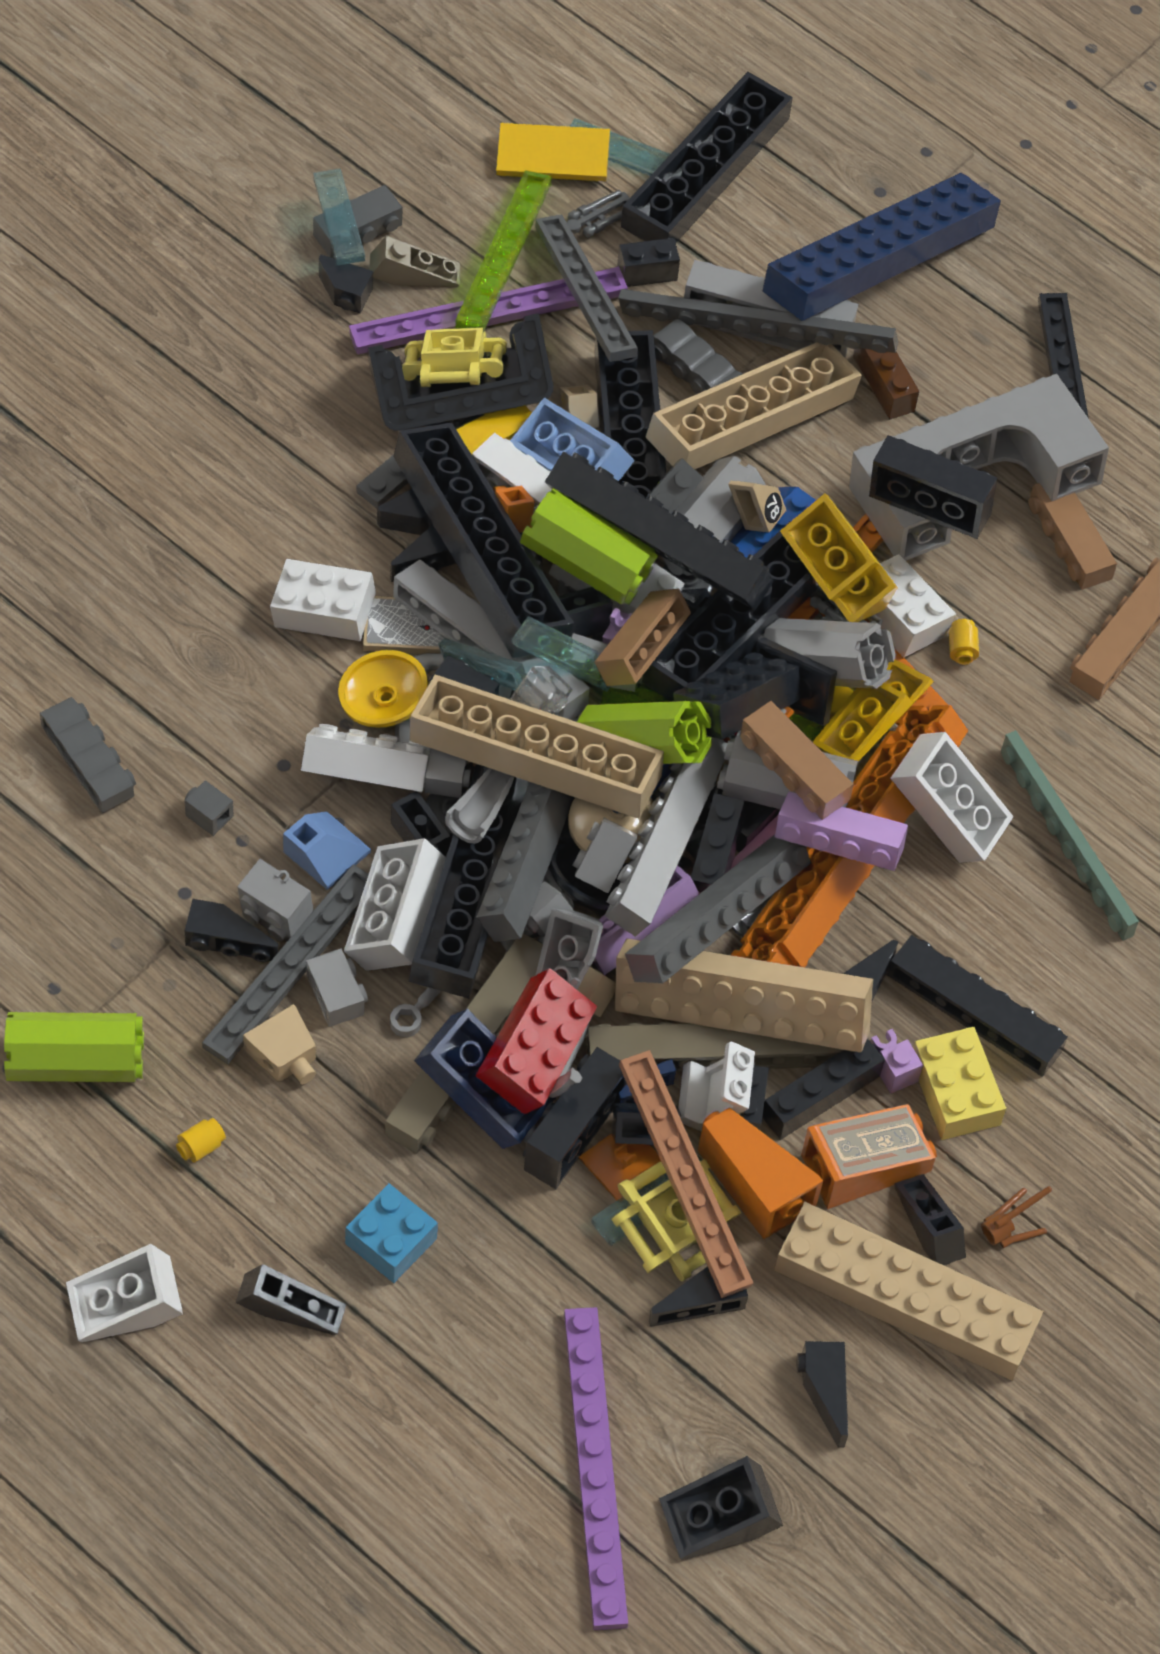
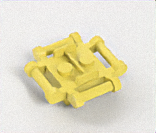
[402,328,507,387]
[611,1159,741,1281]

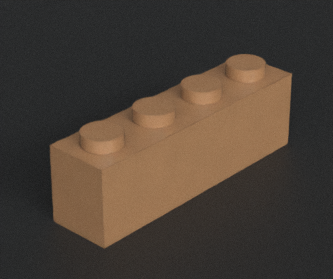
[1028,483,1117,590]
[595,589,691,686]
[740,701,854,820]

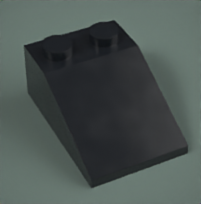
[659,1456,784,1560]

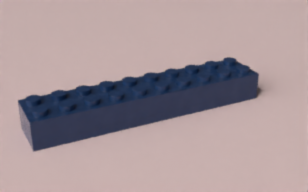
[762,173,1001,321]

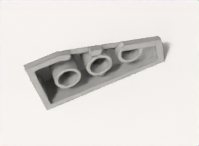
[536,909,603,989]

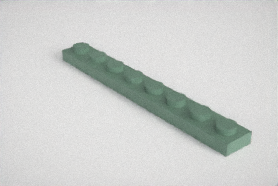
[1001,730,1139,941]

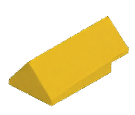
[780,493,898,622]
[813,659,934,762]

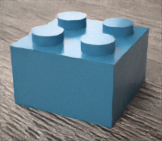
[345,1183,438,1283]

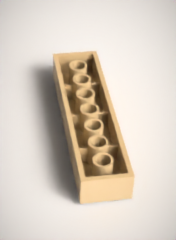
[646,342,862,469]
[410,675,664,819]
[615,938,873,1052]
[774,1202,1044,1381]

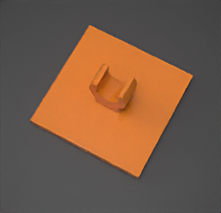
[579,1133,661,1204]

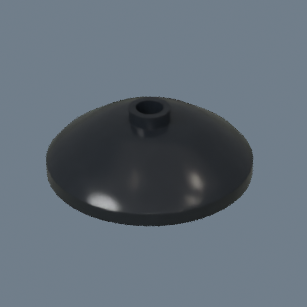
[549,842,622,911]

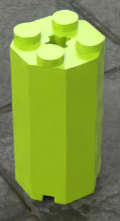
[520,488,659,606]
[577,701,711,764]
[4,1012,144,1082]

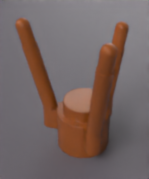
[981,1186,1052,1248]

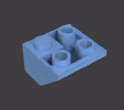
[283,812,371,890]

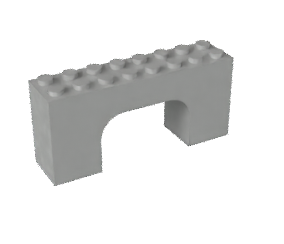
[849,374,1109,561]

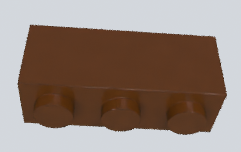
[853,348,919,420]

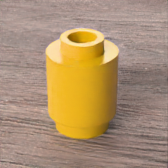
[949,619,979,665]
[176,1118,226,1163]

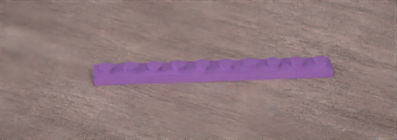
[349,267,628,354]
[564,1307,628,1630]

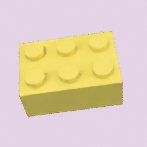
[913,1027,1006,1140]

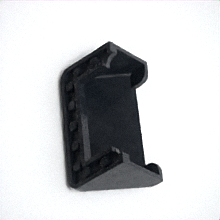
[367,313,553,431]

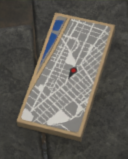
[363,596,481,657]

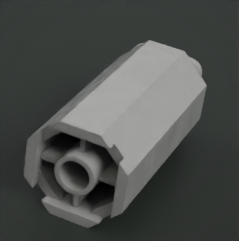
[662,456,766,576]
[758,618,896,689]
[717,732,858,809]

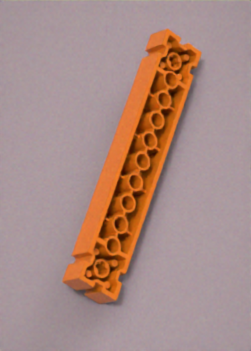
[731,705,969,968]

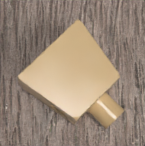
[243,1004,316,1085]

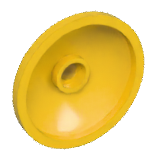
[338,650,429,728]

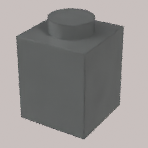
[185,780,234,836]

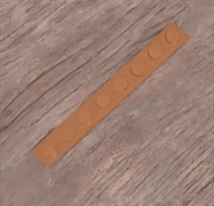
[619,1050,753,1298]

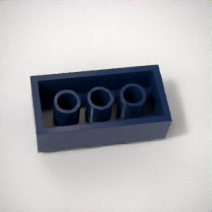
[414,1008,556,1149]

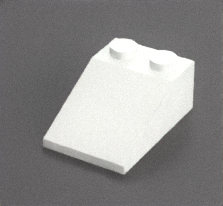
[66,1244,183,1342]

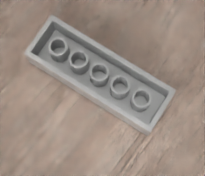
[684,260,859,358]

